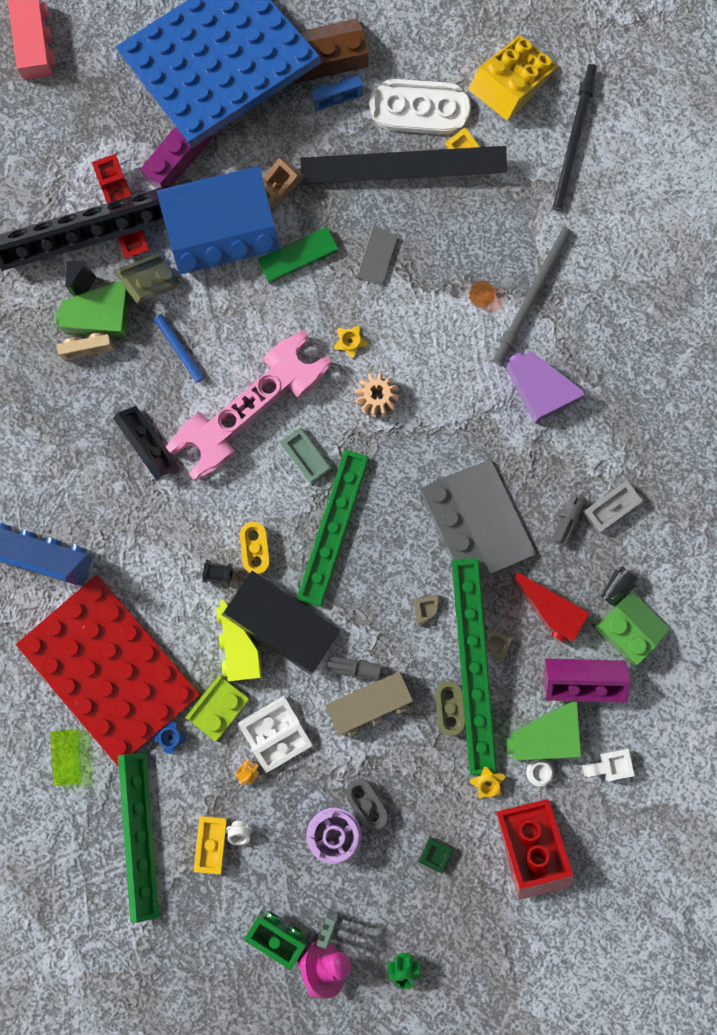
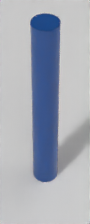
[154,314,205,383]

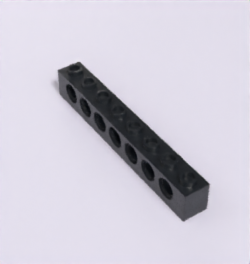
[0,179,193,271]

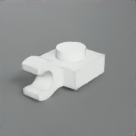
[582,749,634,781]

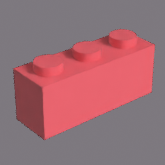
[8,0,56,80]

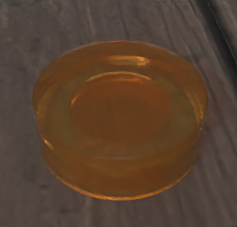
[469,281,495,308]

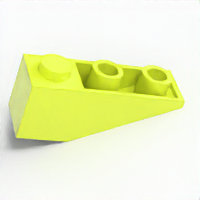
[216,600,263,682]

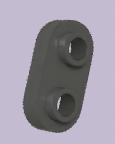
[346,779,387,831]

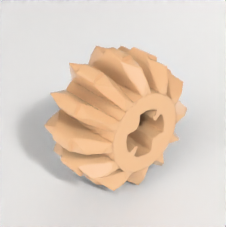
[355,373,399,418]

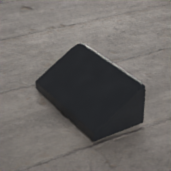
[65,261,96,297]

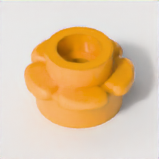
[235,759,259,785]

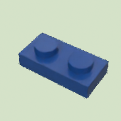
[311,76,363,111]

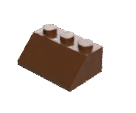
[295,18,369,84]

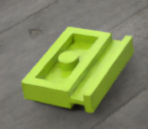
[185,675,250,742]

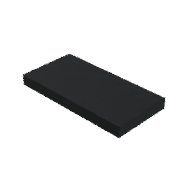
[222,570,340,675]

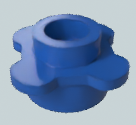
[154,721,187,754]

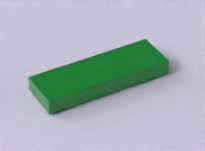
[257,227,338,284]

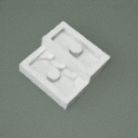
[238,695,313,773]

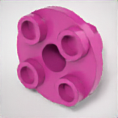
[298,941,351,999]

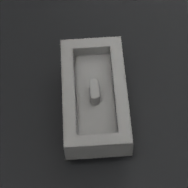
[583,480,643,533]

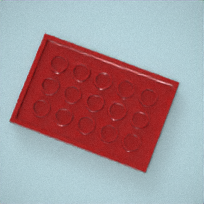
[15,574,201,767]

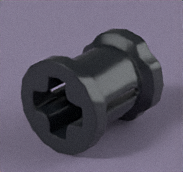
[202,559,233,587]

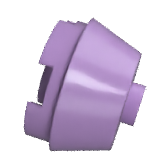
[307,808,362,864]

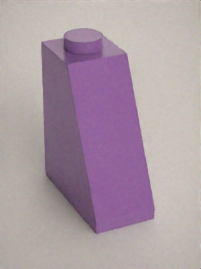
[506,351,585,423]

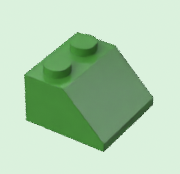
[594,590,670,666]

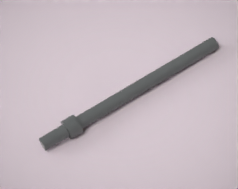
[492,227,572,365]

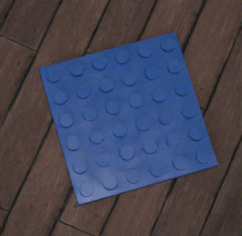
[115,0,321,148]

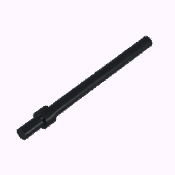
[552,64,597,211]

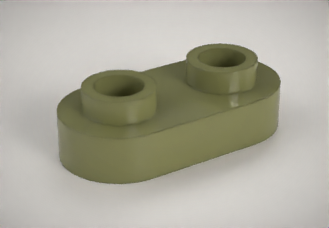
[435,681,465,736]

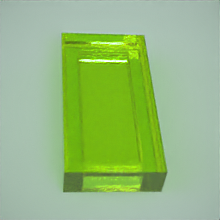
[50,729,82,786]

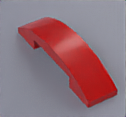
[92,154,150,259]

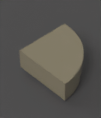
[413,594,440,625]
[486,628,513,663]

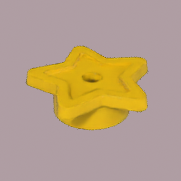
[334,325,367,358]
[470,767,505,799]

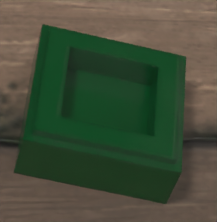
[418,836,454,874]

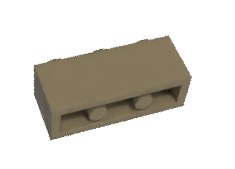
[325,671,413,737]

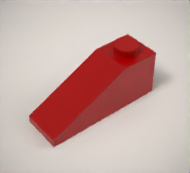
[513,572,589,644]

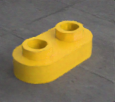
[240,522,270,575]

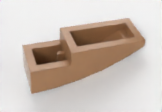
[263,158,305,214]

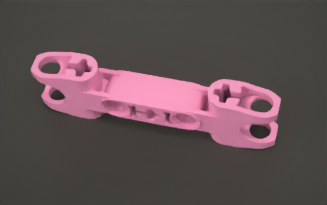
[166,329,332,482]

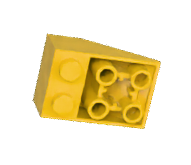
[468,35,558,121]

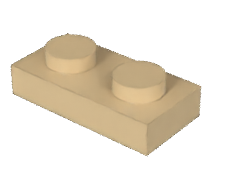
[56,333,115,361]

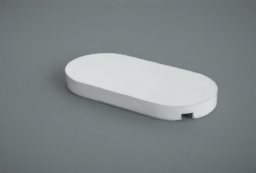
[370,79,471,135]

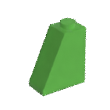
[56,280,130,338]
[506,701,581,760]

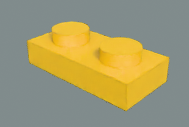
[193,815,228,875]

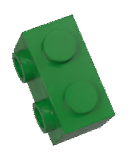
[243,911,307,970]

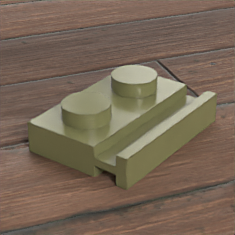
[115,253,180,304]

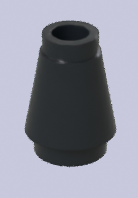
[600,566,639,606]

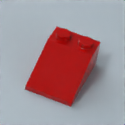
[496,799,574,900]

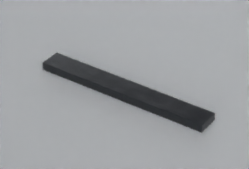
[300,146,507,185]

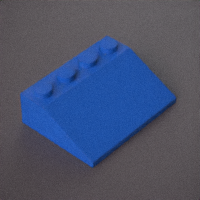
[157,166,280,275]
[0,523,93,587]

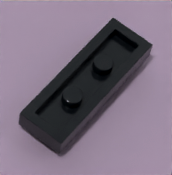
[113,406,180,481]

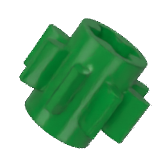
[388,953,421,989]

